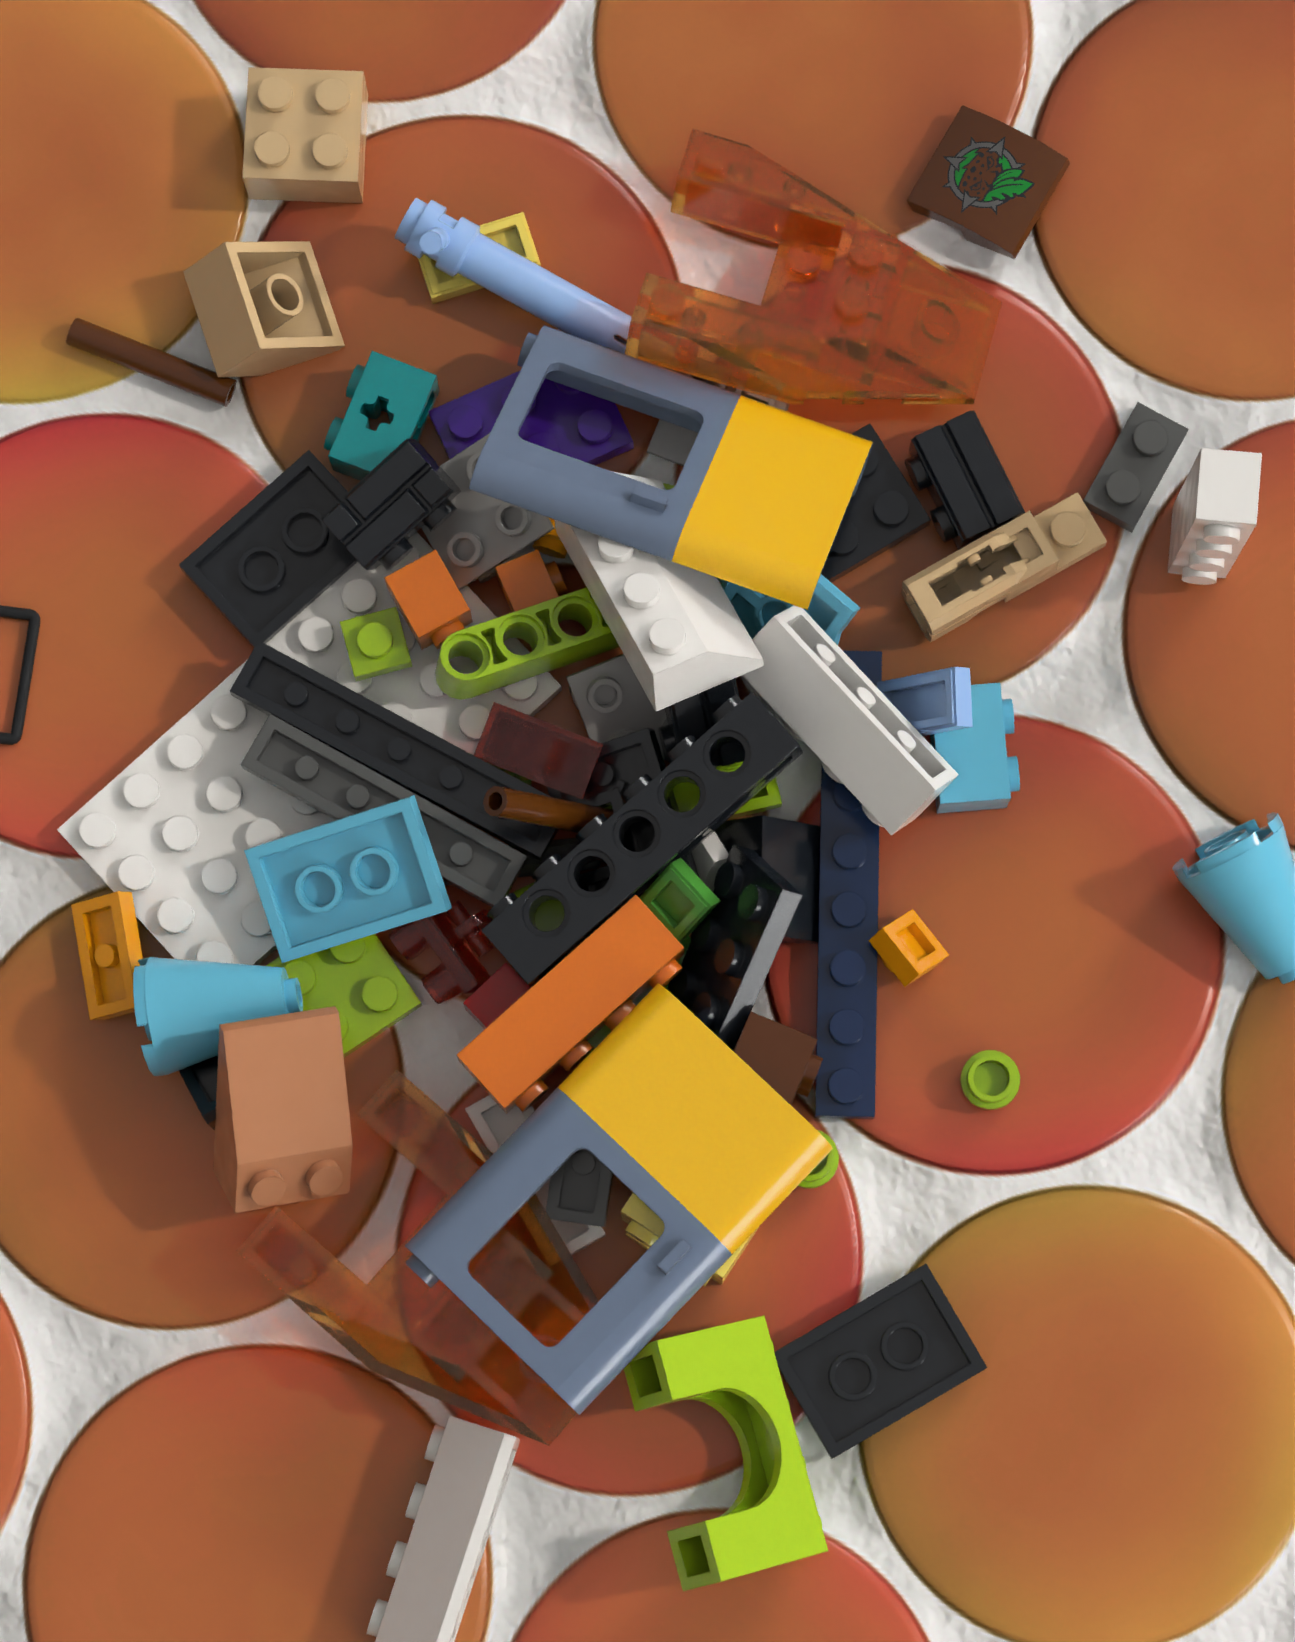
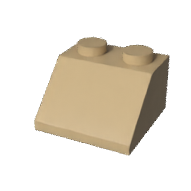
[183,241,345,378]

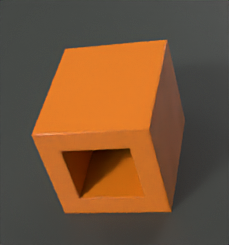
[384,549,473,650]

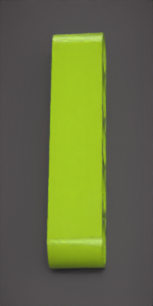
[435,587,620,700]

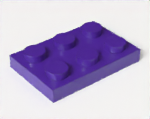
[428,370,634,466]

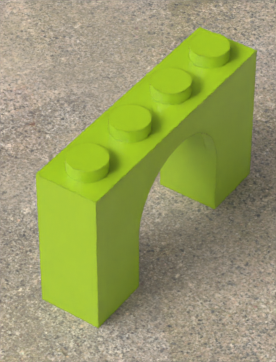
[624,1315,828,1591]

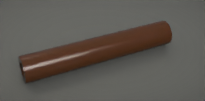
[66,318,237,407]
[483,786,614,833]

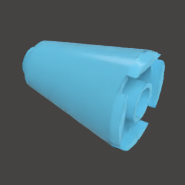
[1172,812,1295,984]
[133,957,303,1076]

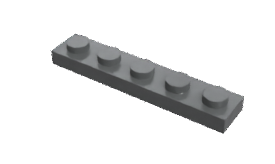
[241,714,528,907]

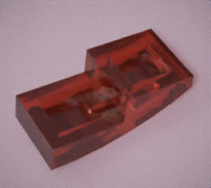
[474,702,603,799]

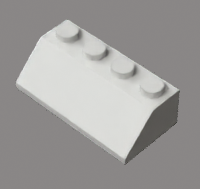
[555,471,764,712]
[366,1416,520,1642]

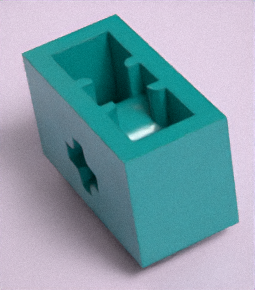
[324,351,440,481]

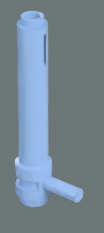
[394,198,687,371]

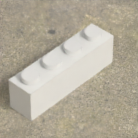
[1168,448,1262,585]
[742,605,959,835]

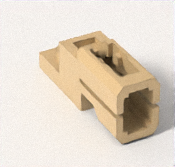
[901,492,1107,643]

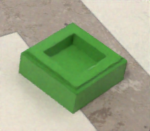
[639,857,721,942]

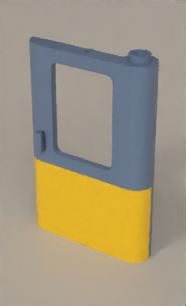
[469,325,873,610]
[405,983,833,1415]

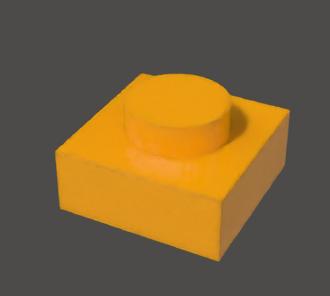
[868,909,949,987]

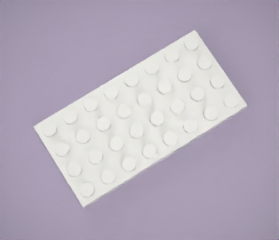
[57,532,562,965]

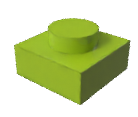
[340,607,413,682]

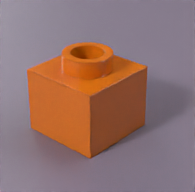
[495,549,568,613]

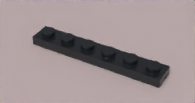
[230,640,559,861]

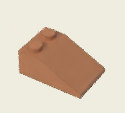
[213,1006,353,1213]

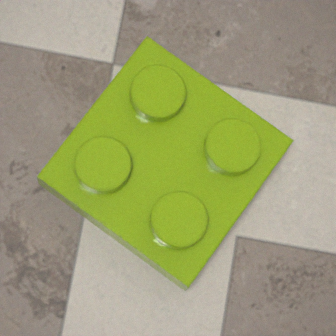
[266,934,423,1058]

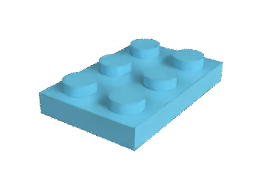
[244,795,452,963]

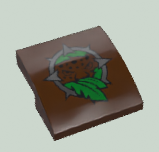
[907,105,1070,259]

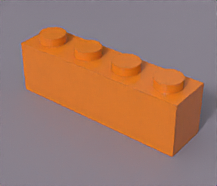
[456,895,684,1114]

